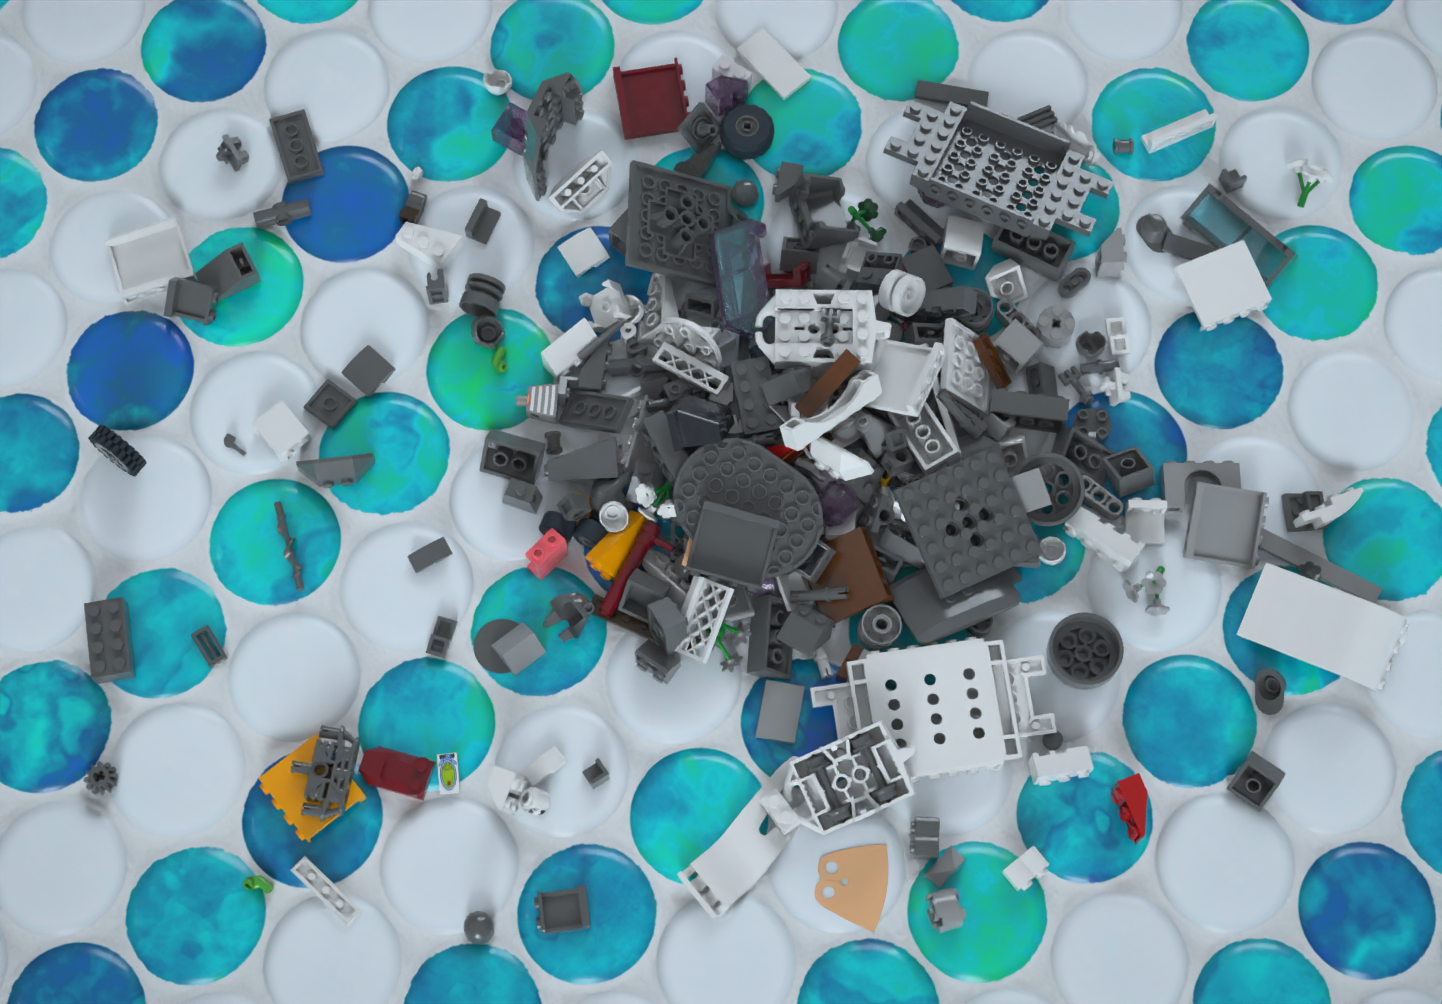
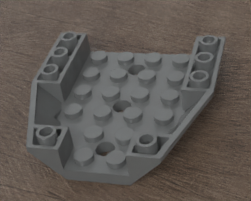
[523,72,584,202]

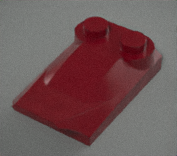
[359,746,436,801]

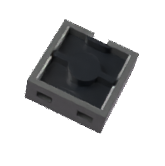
[794,539,836,583]

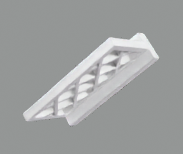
[675,576,734,664]

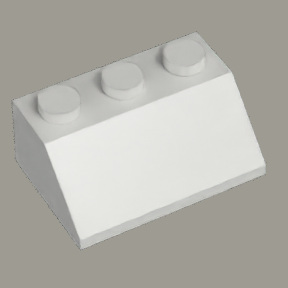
[541,318,598,382]

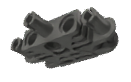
[291,725,360,822]

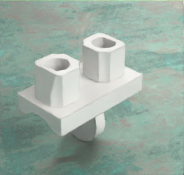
[1099,367,1131,406]

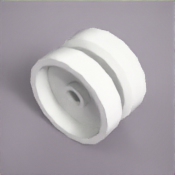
[878,269,926,317]

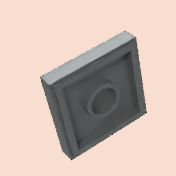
[304,379,357,430]

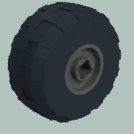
[720,104,774,160]

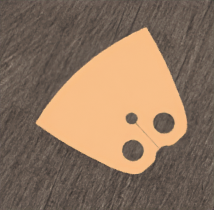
[815,844,888,932]

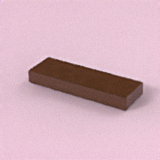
[973,332,1012,389]

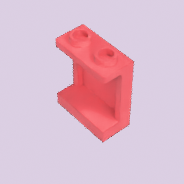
[525,528,568,581]

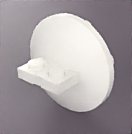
[654,317,722,379]

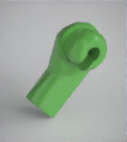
[491,347,508,374]
[243,875,274,894]

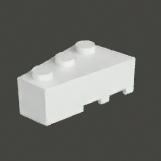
[1028,746,1094,786]

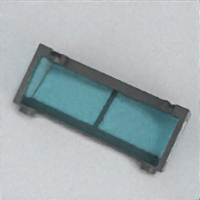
[1180,183,1298,289]

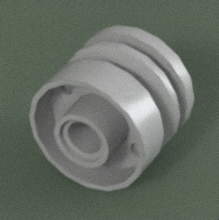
[856,604,902,651]

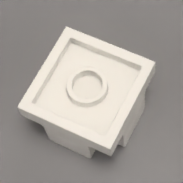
[838,237,883,281]

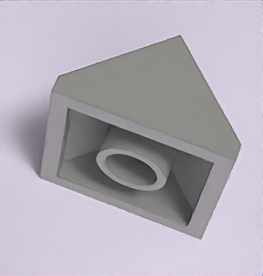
[491,622,546,676]

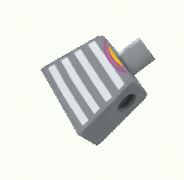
[516,384,559,424]

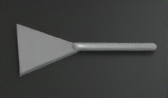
[769,405,812,459]

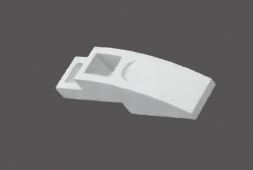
[1293,487,1363,530]

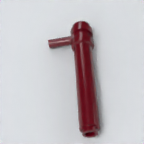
[598,521,675,618]

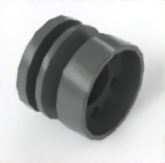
[459,273,506,317]
[955,288,993,335]

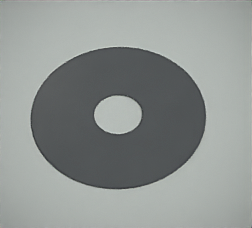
[474,619,519,674]

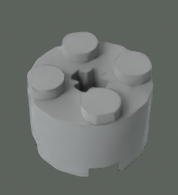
[1036,305,1075,349]
[925,888,966,934]

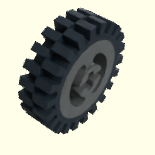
[88,424,147,476]

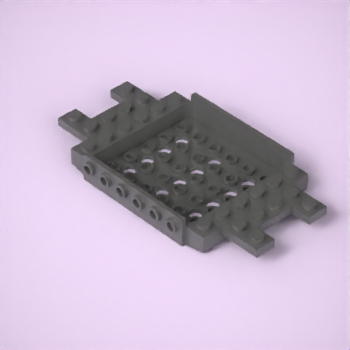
[883,99,1114,240]

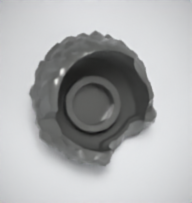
[471,314,505,349]

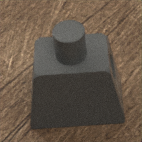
[502,478,543,514]

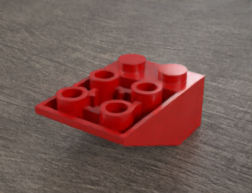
[1110,773,1147,845]

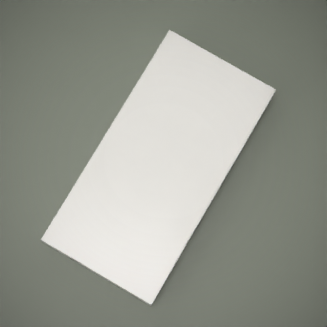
[736,28,811,100]

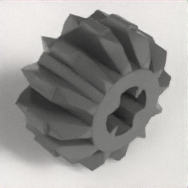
[83,761,119,796]

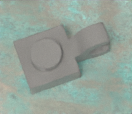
[794,457,829,482]

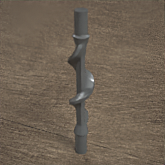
[274,501,305,592]

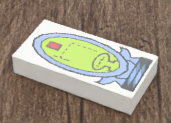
[437,753,460,795]

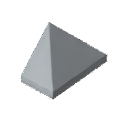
[924,846,966,888]

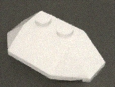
[548,150,613,214]
[809,436,874,481]

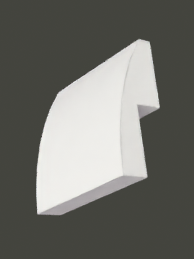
[557,227,610,277]

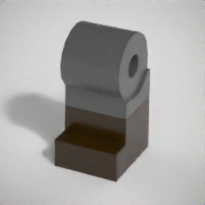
[399,190,427,224]

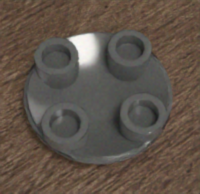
[1073,408,1111,442]

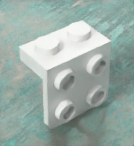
[1125,498,1167,544]

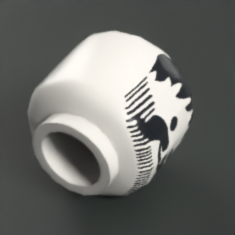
[520,787,550,816]

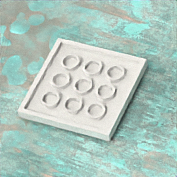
[940,318,991,416]

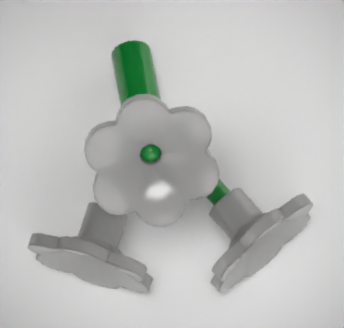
[1123,566,1170,615]

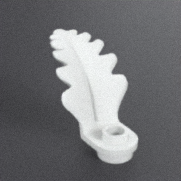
[1052,121,1100,166]

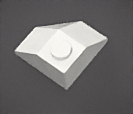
[985,258,1028,304]

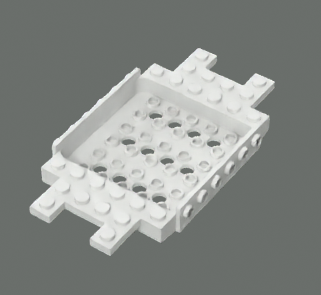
[810,637,1057,782]

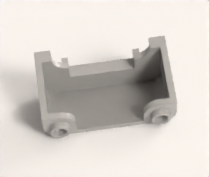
[828,394,893,460]

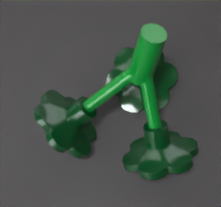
[846,198,887,242]

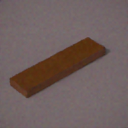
[795,349,861,418]

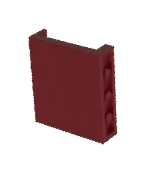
[613,58,690,140]

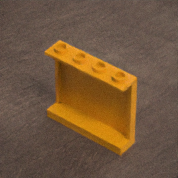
[258,734,366,843]

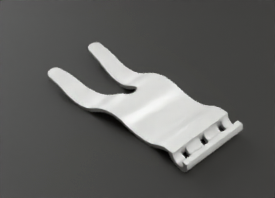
[677,756,811,920]

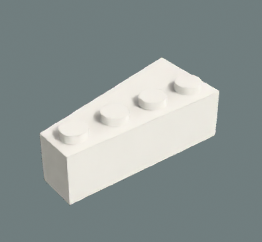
[1063,506,1145,573]

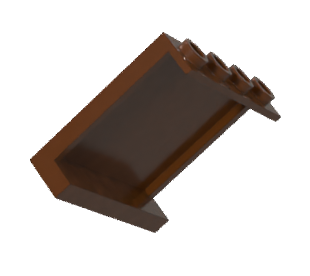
[807,527,894,628]

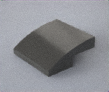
[341,345,396,397]
[1281,491,1329,532]

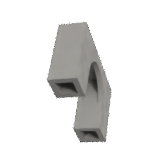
[1160,460,1241,513]

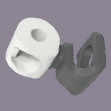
[620,323,648,358]

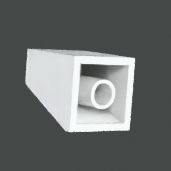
[939,215,985,270]

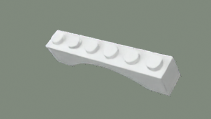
[779,369,883,451]

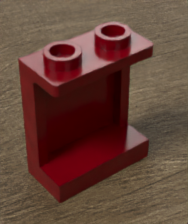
[755,262,811,288]

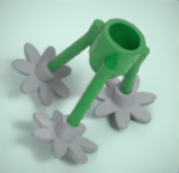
[706,621,752,672]

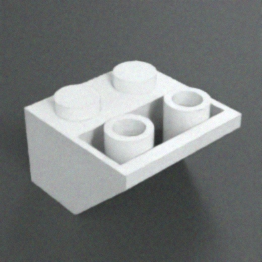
[487,765,527,815]

